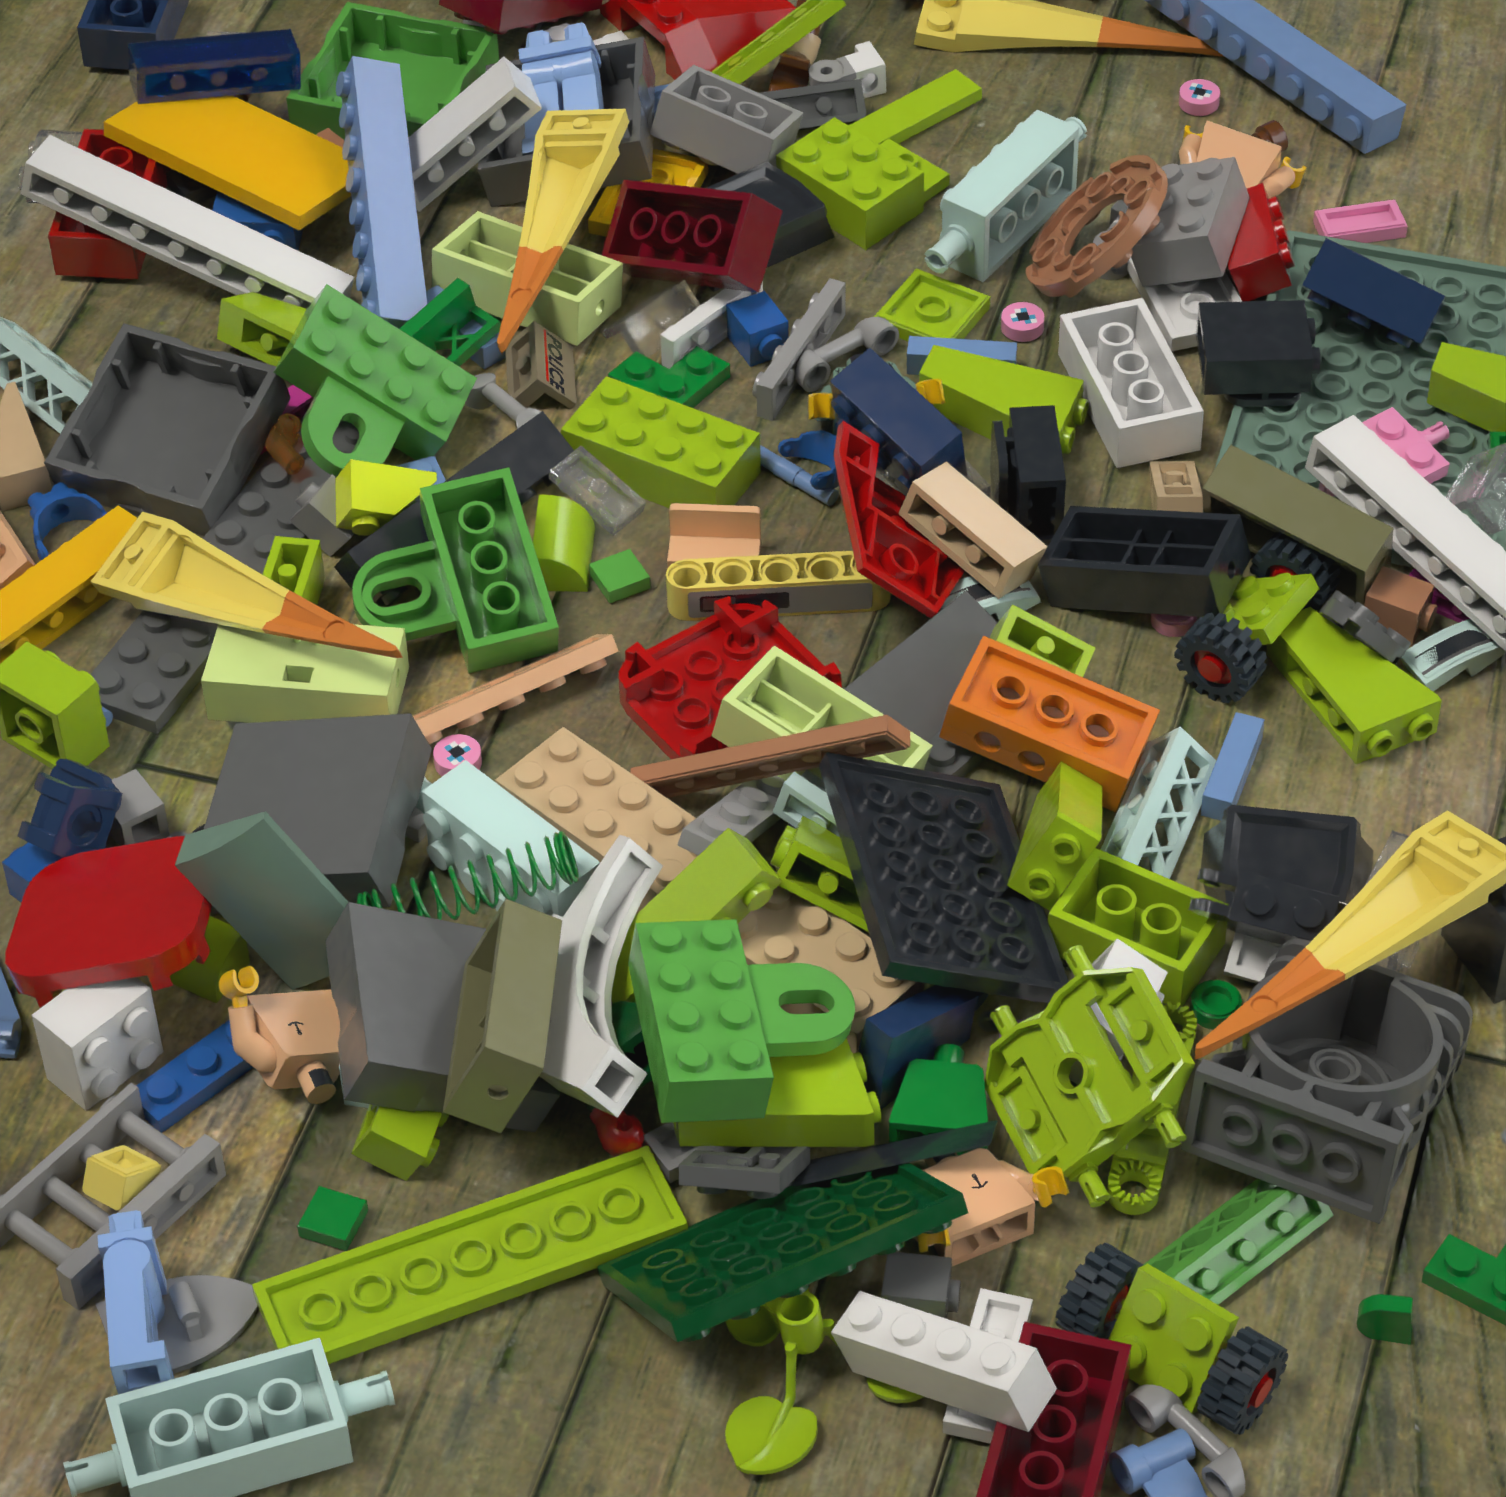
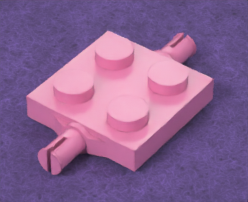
[1319,407,1450,497]

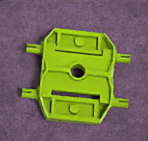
[985,945,1195,1208]

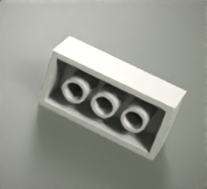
[1058,298,1204,468]

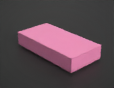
[1313,200,1407,243]

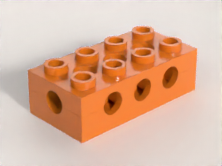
[939,635,1160,812]

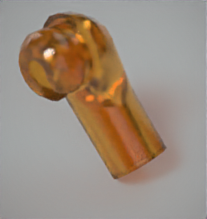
[266,413,305,475]

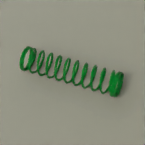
[357,831,579,920]

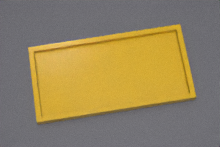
[104,73,352,230]

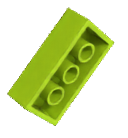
[561,376,761,509]

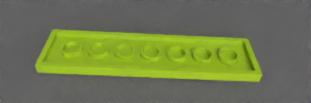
[252,1145,688,1364]

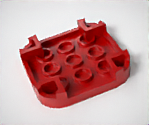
[618,596,842,759]
[5,836,212,1008]

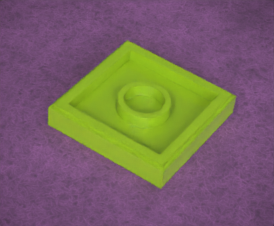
[874,268,991,342]

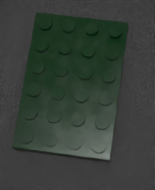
[597,1145,969,1342]

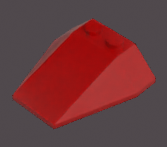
[600,0,796,80]
[834,421,965,618]

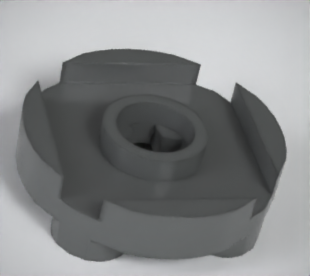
[1319,590,1411,666]

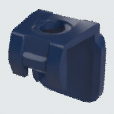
[17,759,123,857]

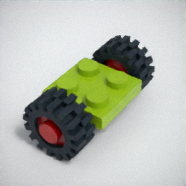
[1174,532,1341,703]
[1056,1243,1288,1435]

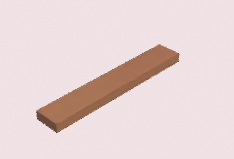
[630,715,910,798]

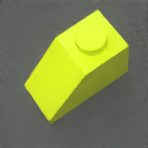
[335,459,437,536]

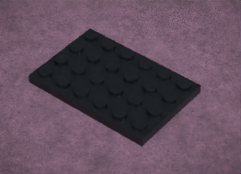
[819,752,1069,1003]

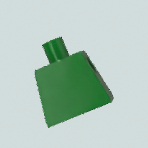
[889,1044,988,1156]

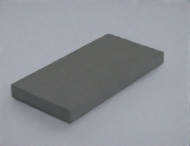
[844,591,997,741]

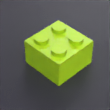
[0,641,110,769]

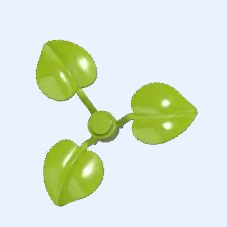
[725,1289,925,1475]

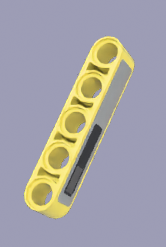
[666,551,891,621]

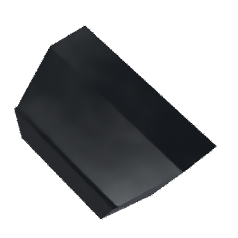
[707,162,835,292]
[1201,805,1374,906]

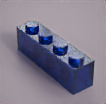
[128,29,301,104]

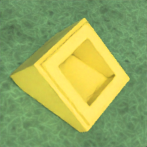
[82,1145,161,1210]

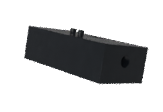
[1038,506,1251,617]

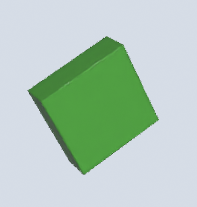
[589,549,651,603]

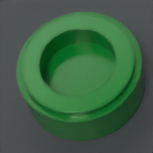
[1190,980,1242,1030]

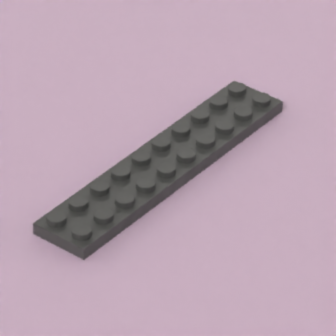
[90,410,359,735]

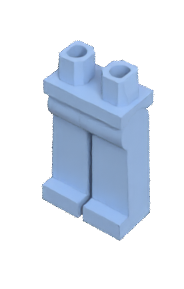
[519,22,604,156]
[97,1210,175,1394]

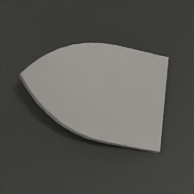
[96,1275,259,1374]

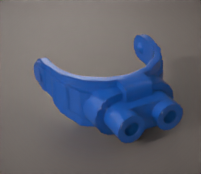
[778,430,839,490]
[28,482,107,561]

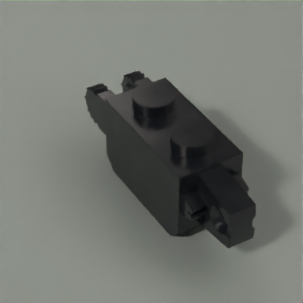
[1189,868,1346,945]

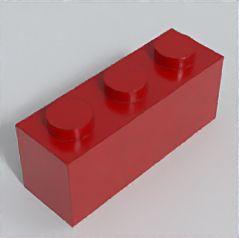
[1228,183,1295,301]

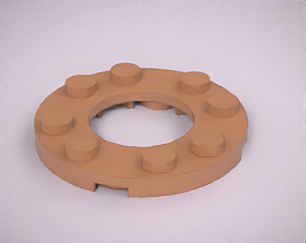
[1026,155,1168,298]

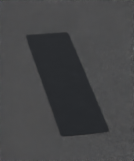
[792,1120,998,1187]

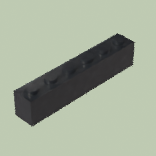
[334,411,576,606]

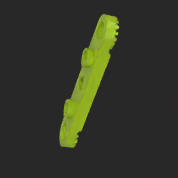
[1107,1001,1197,1215]

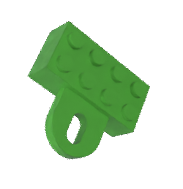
[273,284,477,477]
[352,467,559,674]
[628,919,855,1123]

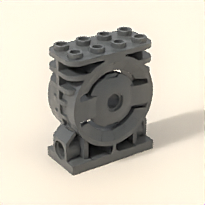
[1181,938,1473,1224]

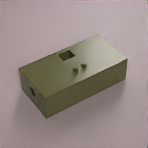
[1202,445,1394,605]
[443,899,562,1133]

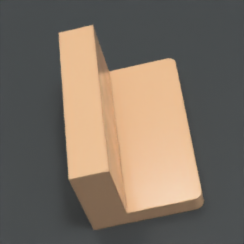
[667,503,761,569]

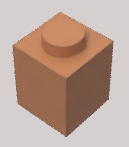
[1364,566,1438,646]

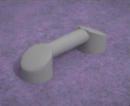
[795,317,899,392]
[465,373,541,429]
[1125,1385,1246,1497]

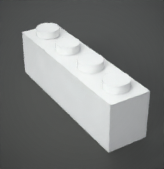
[408,57,542,212]
[831,1291,1057,1432]

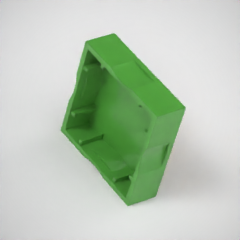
[286,2,499,140]

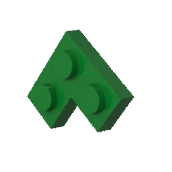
[608,346,731,408]
[1422,1234,1506,1326]

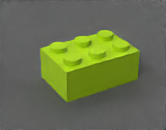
[776,117,924,250]
[1048,848,1229,1007]

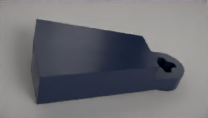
[858,985,989,1110]

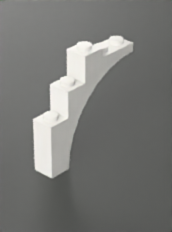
[539,835,663,1117]

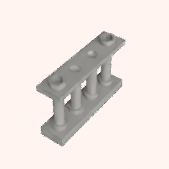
[0,1083,226,1310]

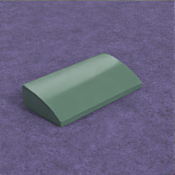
[175,811,348,990]

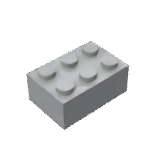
[650,65,804,175]
[1131,157,1250,287]

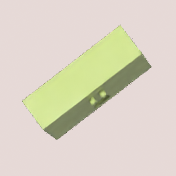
[432,211,623,346]
[201,624,409,723]
[712,646,933,781]

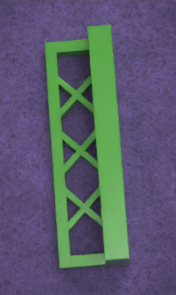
[1144,1178,1334,1305]

